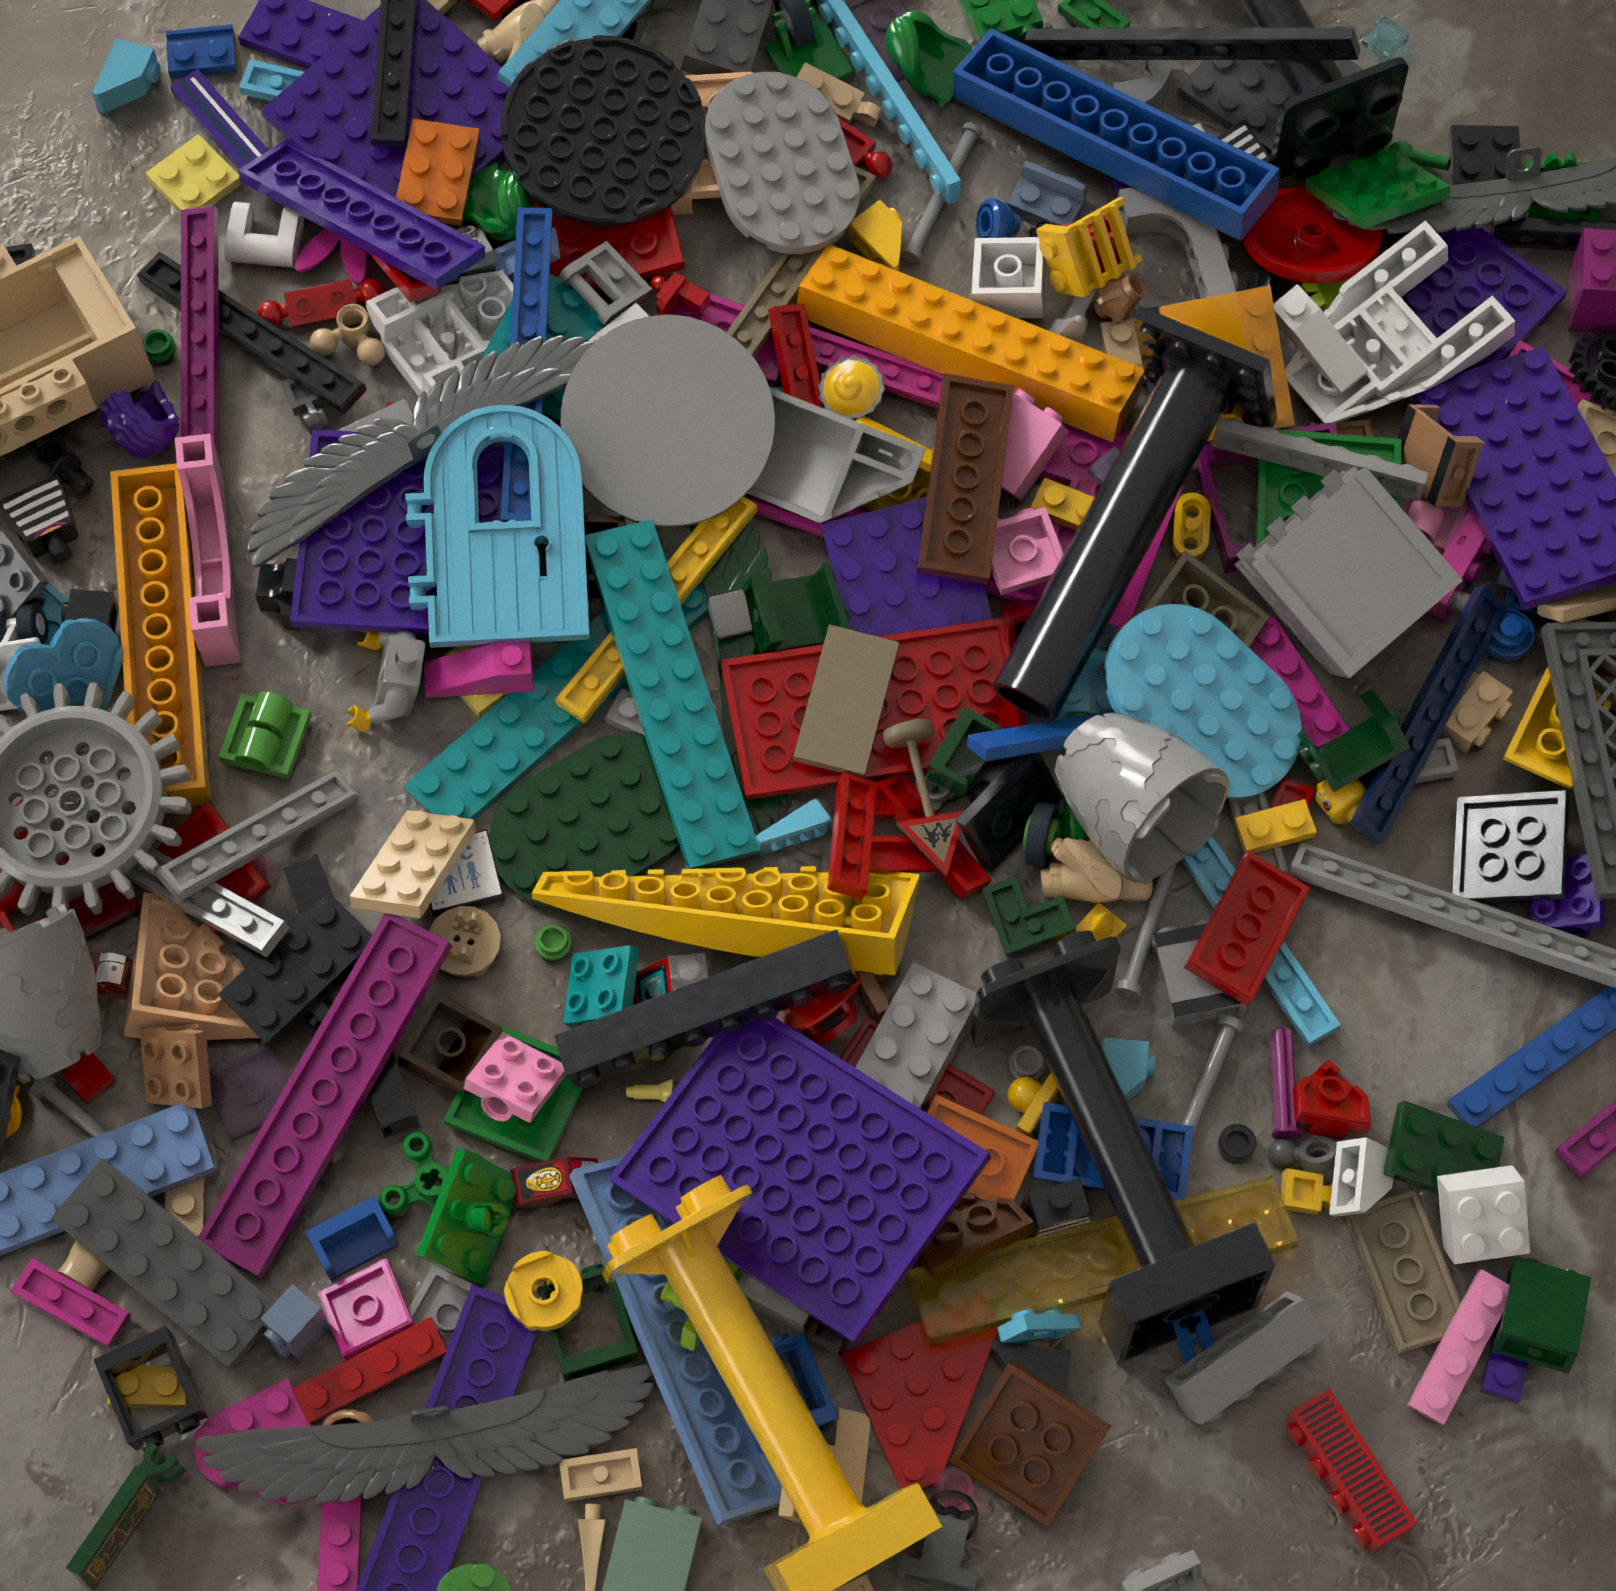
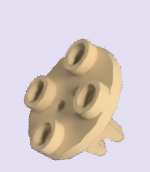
[429,906,501,977]

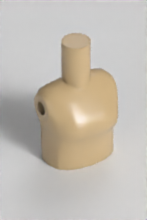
[58,1240,110,1292]

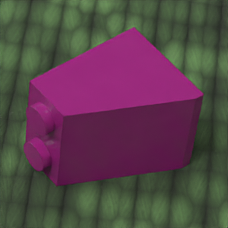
[1568,228,1616,334]

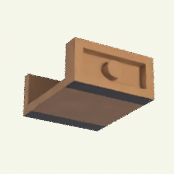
[1397,404,1484,507]

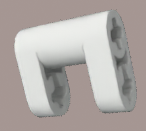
[224,202,304,268]

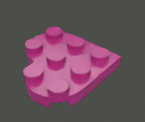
[194,1378,311,1506]

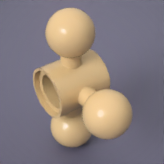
[310,304,385,366]

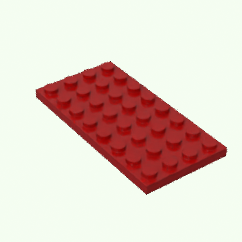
[721,618,1027,800]

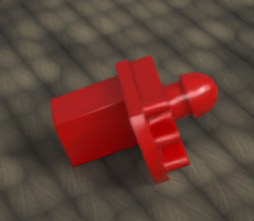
[651,272,710,316]

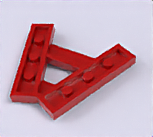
[827,771,992,900]

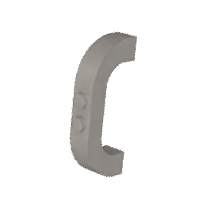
[1118,187,1238,298]

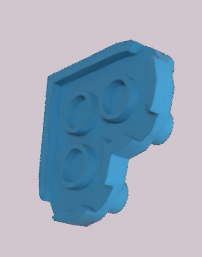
[3,618,123,714]

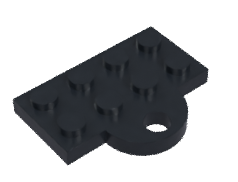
[218,891,372,1048]

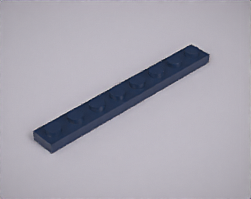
[1350,586,1507,844]

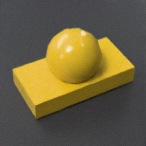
[1007,1072,1061,1138]

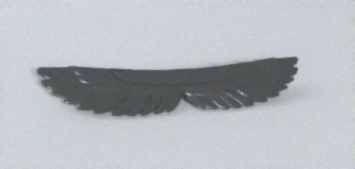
[1325,146,1616,234]
[247,335,596,568]
[196,1363,654,1504]

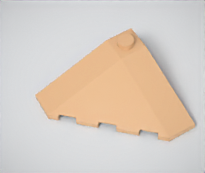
[124,892,260,1040]

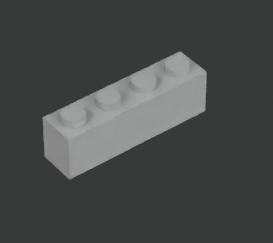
[1164,1291,1325,1425]

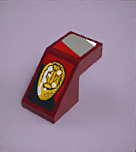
[510,1157,598,1208]

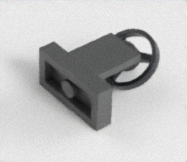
[897,1490,979,1591]

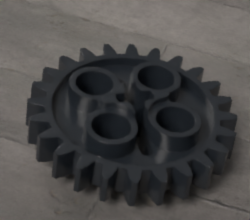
[1569,327,1616,414]

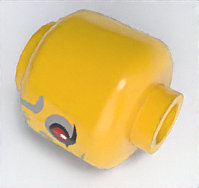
[1315,778,1367,825]

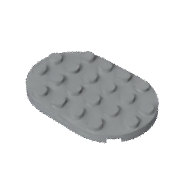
[705,72,860,254]

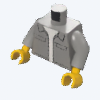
[346,631,425,732]

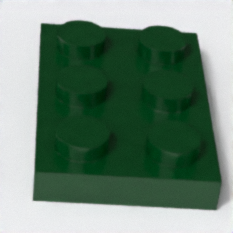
[1383,1100,1505,1194]

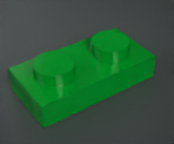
[1058,0,1131,29]

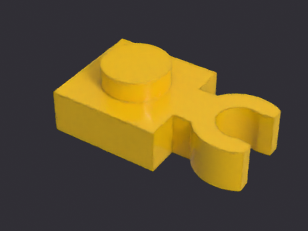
[1280,1168,1333,1215]

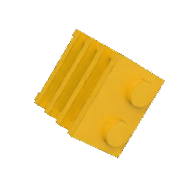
[1036,197,1143,298]

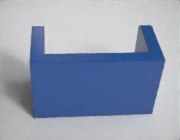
[306,1196,399,1281]

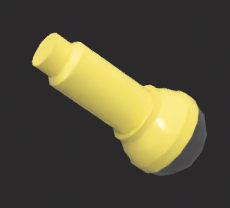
[626,1079,680,1103]

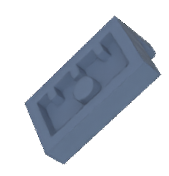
[1007,161,1087,226]

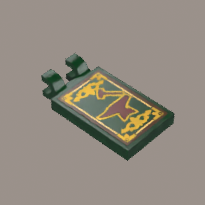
[66,1442,186,1591]

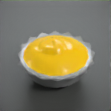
[817,355,885,419]

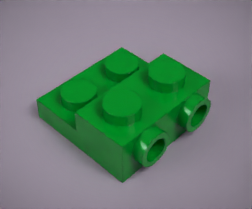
[958,0,1043,45]

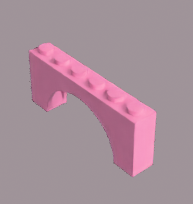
[175,433,241,667]

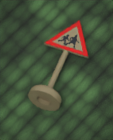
[883,719,965,876]

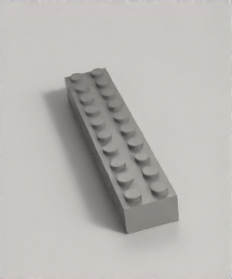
[738,962,976,1334]

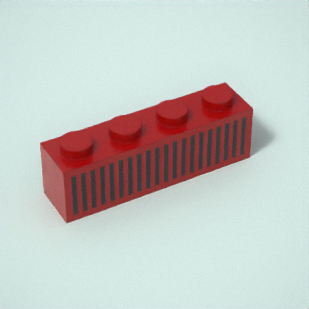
[1286,1388,1417,1555]

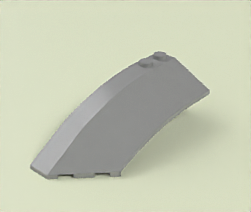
[747,387,926,523]

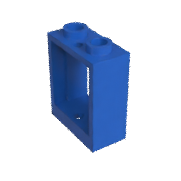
[745,1333,839,1454]

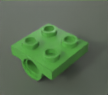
[218,691,312,780]

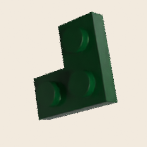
[982,875,1077,958]

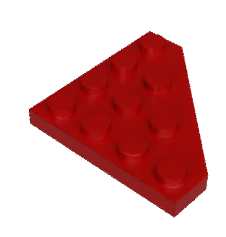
[841,1294,998,1491]

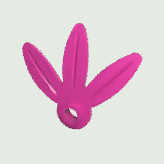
[294,228,367,284]

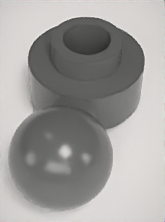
[1268,1136,1336,1174]

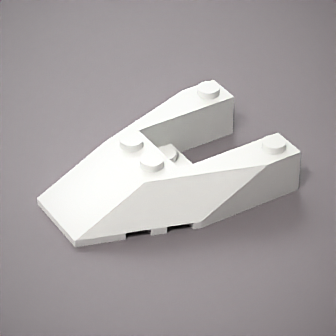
[1285,220,1515,424]

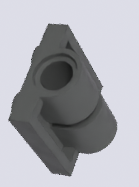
[0,530,49,619]

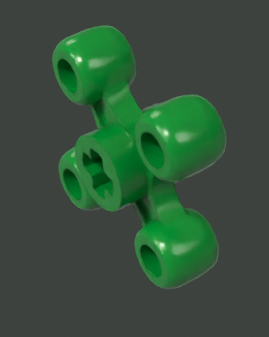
[378,1132,483,1218]

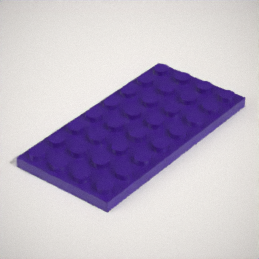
[1412,346,1616,611]

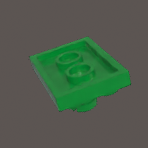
[416,1148,516,1286]

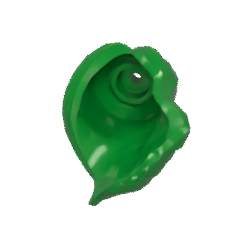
[885,10,972,107]
[463,163,535,241]

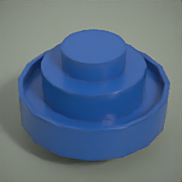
[1485,609,1535,662]

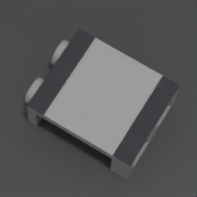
[1151,919,1247,1029]

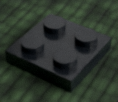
[1449,125,1521,185]

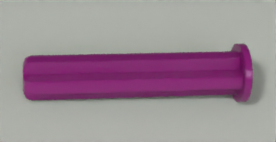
[1270,1027,1302,1140]

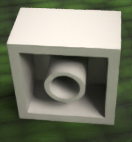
[971,237,1046,318]
[1437,1165,1530,1264]

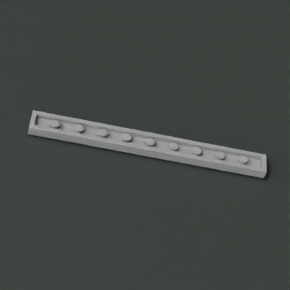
[1289,842,1616,988]

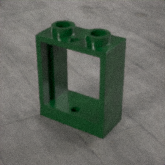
[538,1264,640,1382]

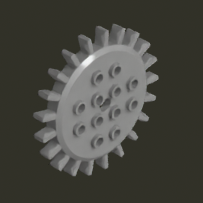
[0,682,192,916]

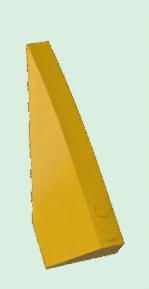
[532,866,920,975]

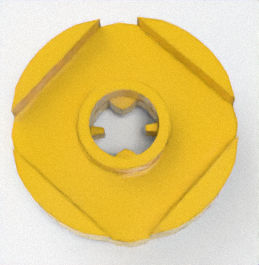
[504,1251,583,1331]

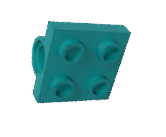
[562,945,640,1028]

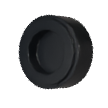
[1217,1124,1257,1164]

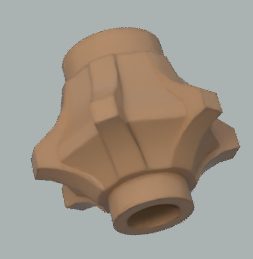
[1093,273,1146,324]

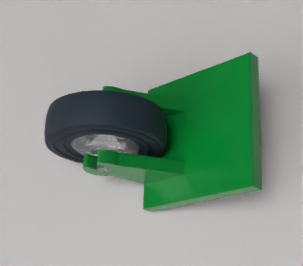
[764,0,854,80]

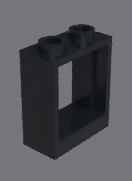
[93,1326,208,1452]

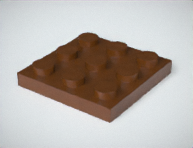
[950,1361,1111,1527]

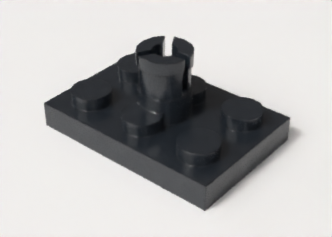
[955,752,1063,873]

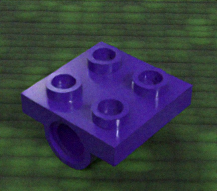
[1530,854,1606,938]

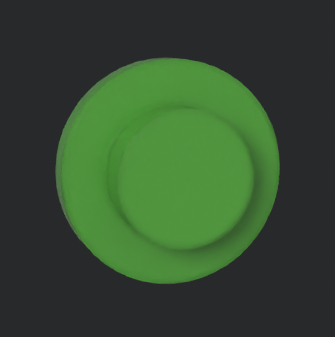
[535,924,572,961]

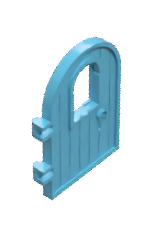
[405,405,590,648]

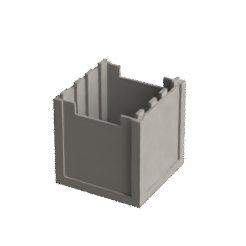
[1234,466,1463,678]

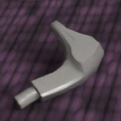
[1047,289,1096,345]

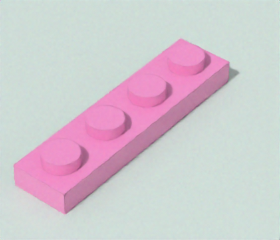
[1407,1269,1509,1425]

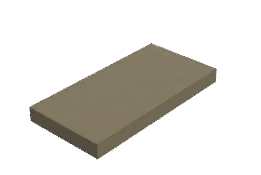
[793,624,899,777]
[1344,1188,1461,1356]

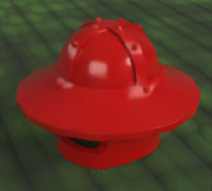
[777,971,861,1045]

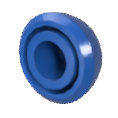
[976,198,1020,238]

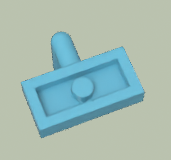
[995,1303,1082,1344]

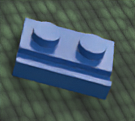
[166,24,237,79]

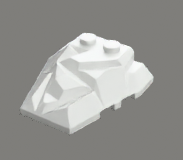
[366,270,513,396]

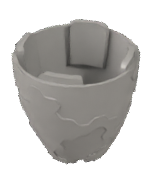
[1054,712,1230,884]
[0,904,101,1083]

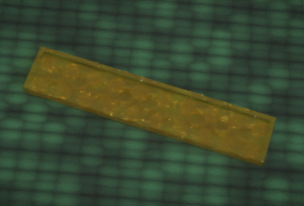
[906,1175,1299,1345]

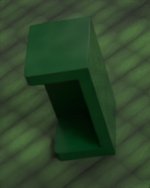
[925,706,1002,798]

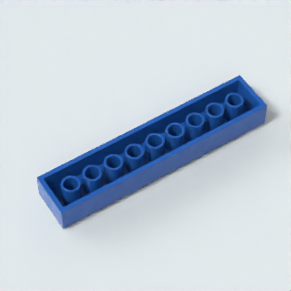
[953,28,1280,241]

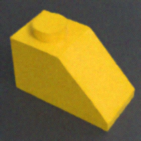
[849,200,903,271]

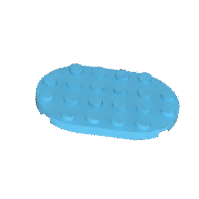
[1104,604,1301,799]

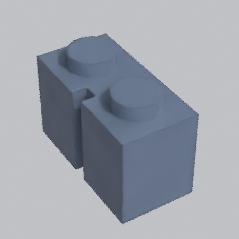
[260,1284,331,1363]

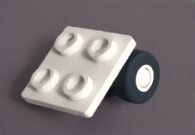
[0,603,48,711]

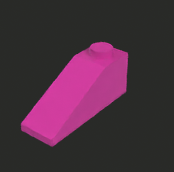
[424,640,534,698]

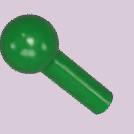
[1389,141,1451,171]

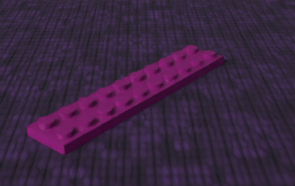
[199,913,453,1279]

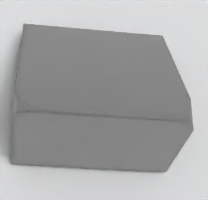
[708,590,752,640]

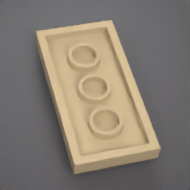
[349,810,476,919]

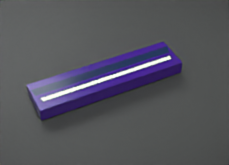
[170,69,269,170]

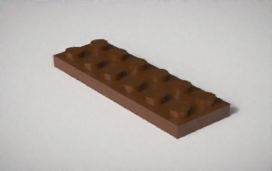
[916,373,1014,584]

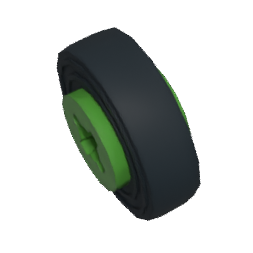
[1023,802,1061,868]

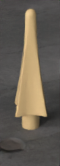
[578,1504,607,1591]

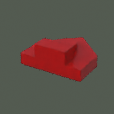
[1292,1059,1371,1139]

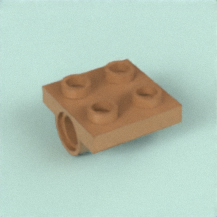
[139,1024,212,1108]

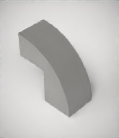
[1112,60,1173,109]

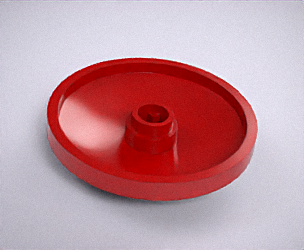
[1243,186,1382,284]

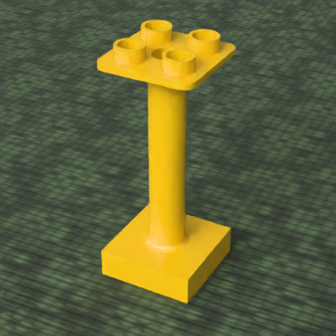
[602,1175,943,1591]

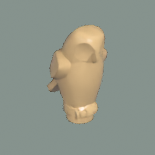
[477,0,560,64]
[1040,838,1153,903]

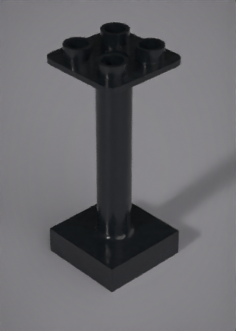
[1240,0,1409,181]
[971,930,1276,1365]

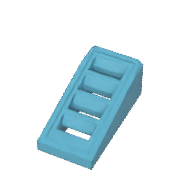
[756,799,832,856]

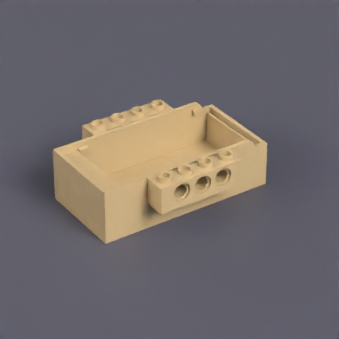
[0,235,156,457]

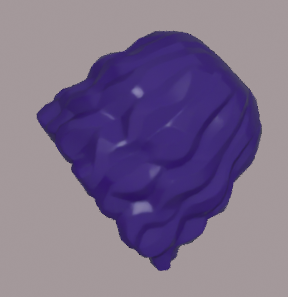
[98,380,179,459]

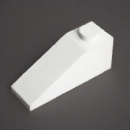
[1274,284,1368,395]

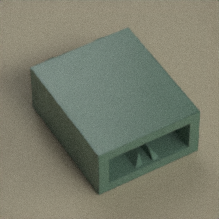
[602,1497,703,1591]

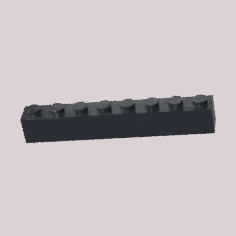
[554,929,859,1087]

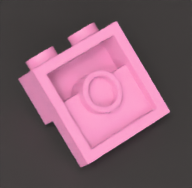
[991,507,1064,595]

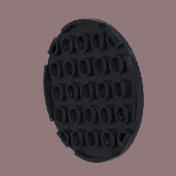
[501,35,706,227]

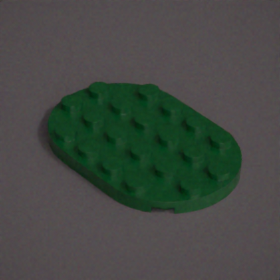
[489,734,681,911]

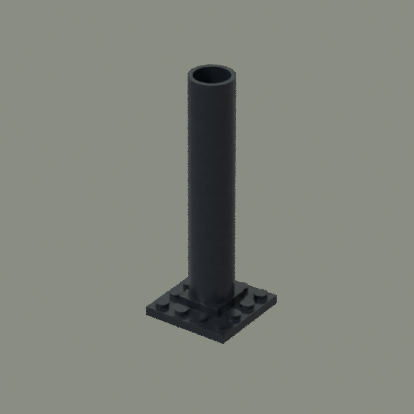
[992,305,1277,721]

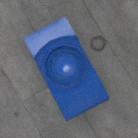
[1033,1102,1194,1202]

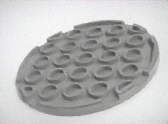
[561,315,775,527]

